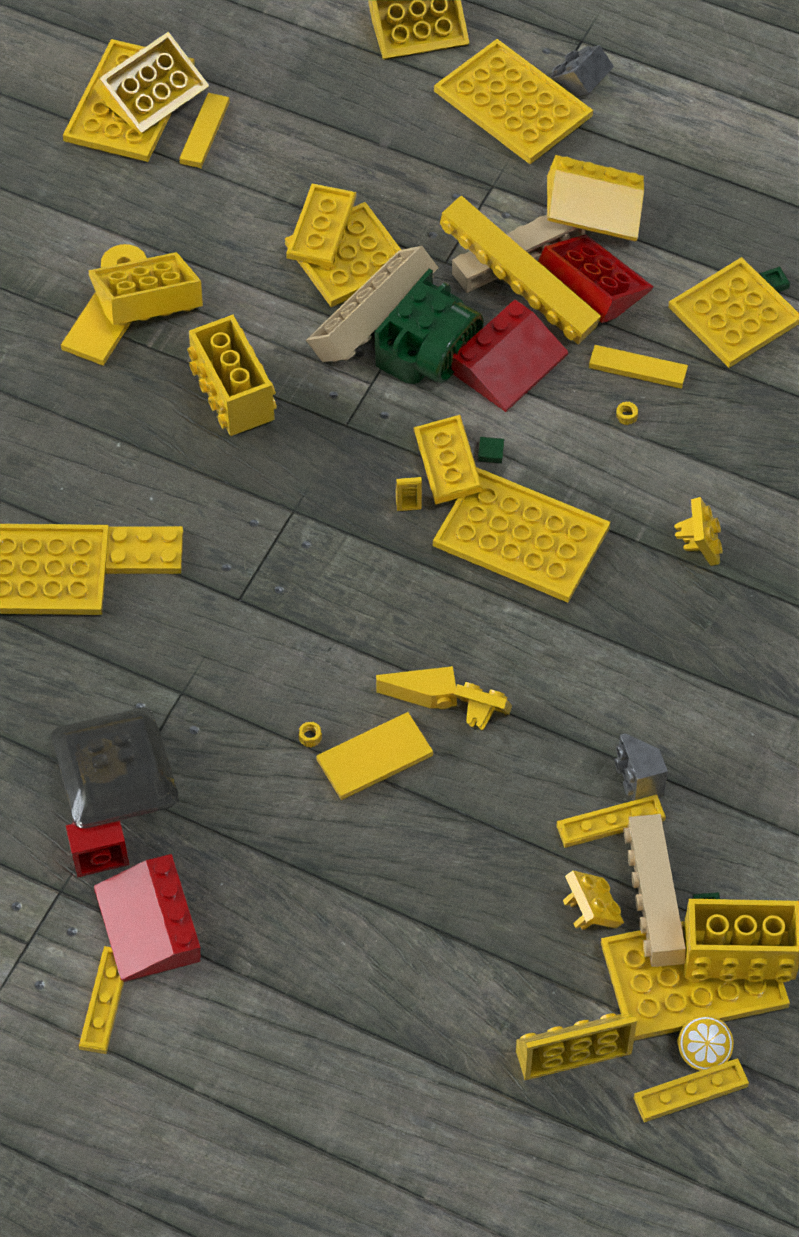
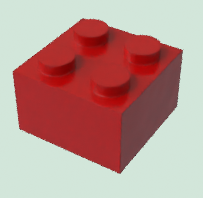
[65,813,130,878]

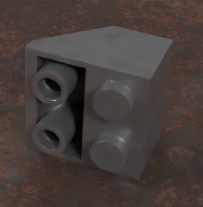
[549,45,614,97]
[614,733,668,801]

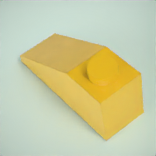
[376,666,457,709]

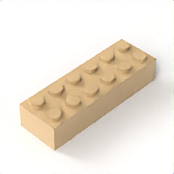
[306,246,438,362]

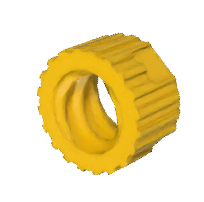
[616,401,638,425]
[299,722,322,748]

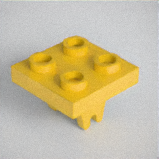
[674,497,723,566]
[454,682,512,730]
[563,871,624,930]

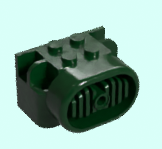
[375,268,484,384]

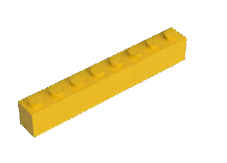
[440,196,601,345]

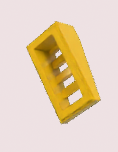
[396,477,422,511]

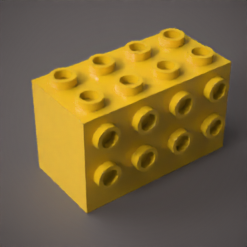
[187,315,277,436]
[683,899,799,982]

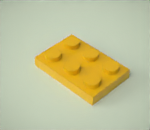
[106,526,184,574]

